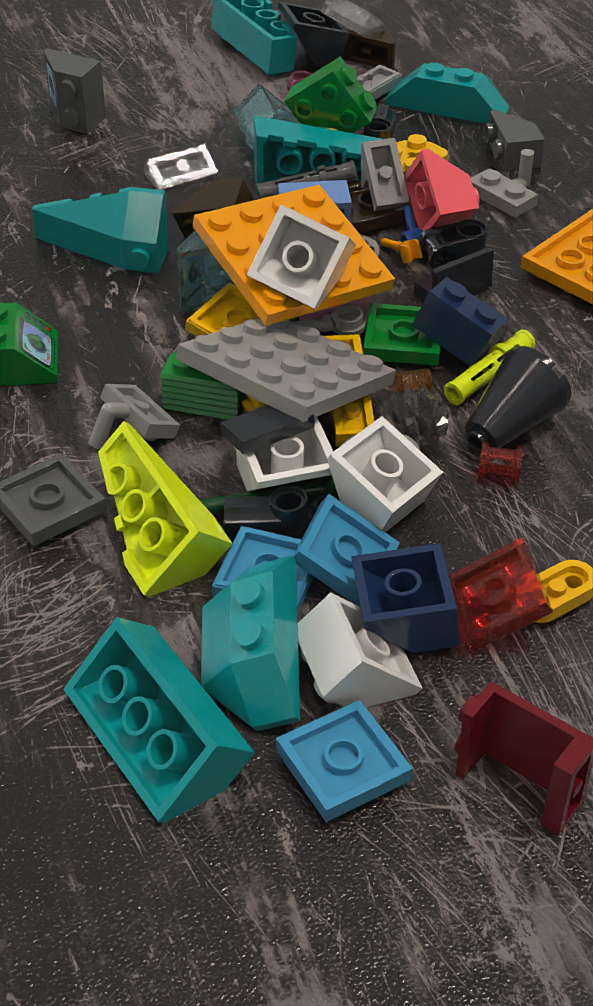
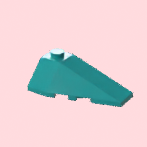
[32,187,169,273]

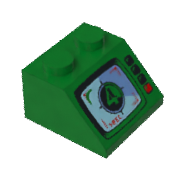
[0,302,59,386]

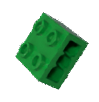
[284,56,377,133]

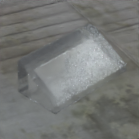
[321,0,386,35]
[143,144,218,189]

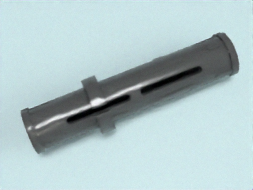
[257,160,358,199]

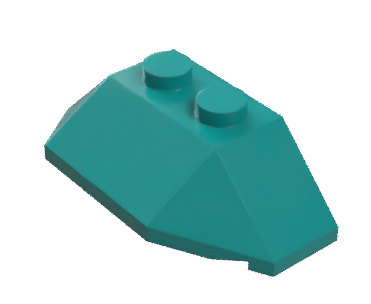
[385,63,509,124]
[201,555,300,732]

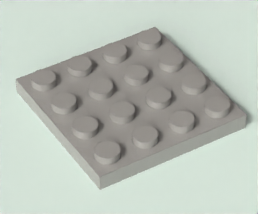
[175,318,396,422]

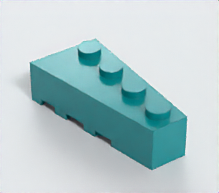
[211,0,297,76]
[253,115,382,194]

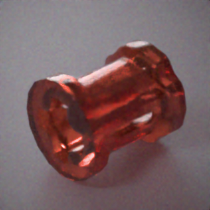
[477,441,524,483]

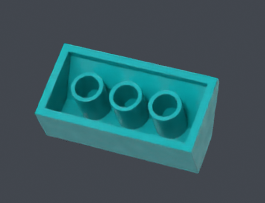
[63,617,255,823]

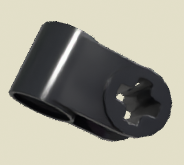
[418,219,487,269]

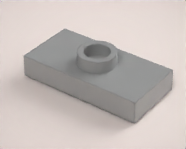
[357,65,402,99]

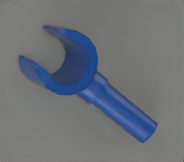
[399,205,423,242]

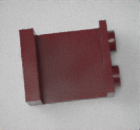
[454,681,593,836]

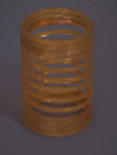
[393,368,432,395]

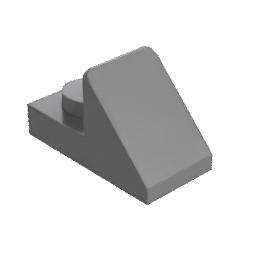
[361,138,410,211]

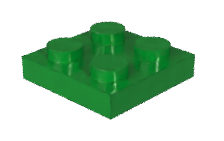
[363,303,440,366]

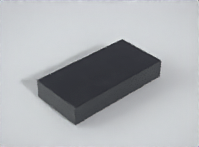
[221,405,315,454]

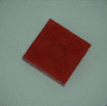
[449,538,553,653]

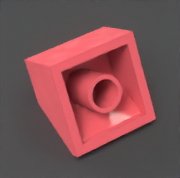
[404,149,480,238]

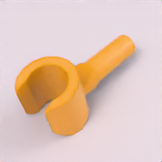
[381,238,423,264]

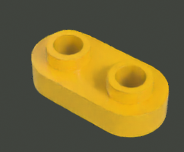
[516,560,593,623]

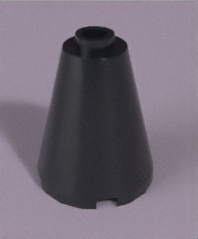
[465,346,572,453]

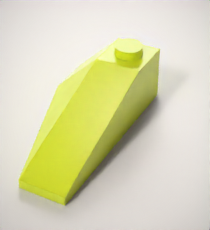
[98,421,233,597]

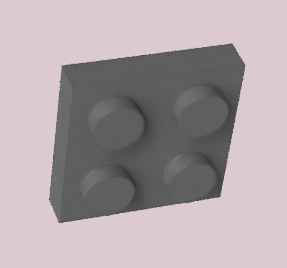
[0,453,107,547]

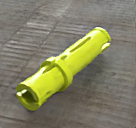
[444,329,536,405]

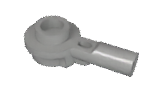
[294,304,368,335]

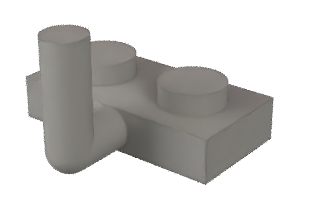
[471,149,539,218]
[88,384,180,449]

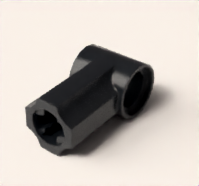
[363,104,397,139]
[224,485,309,539]

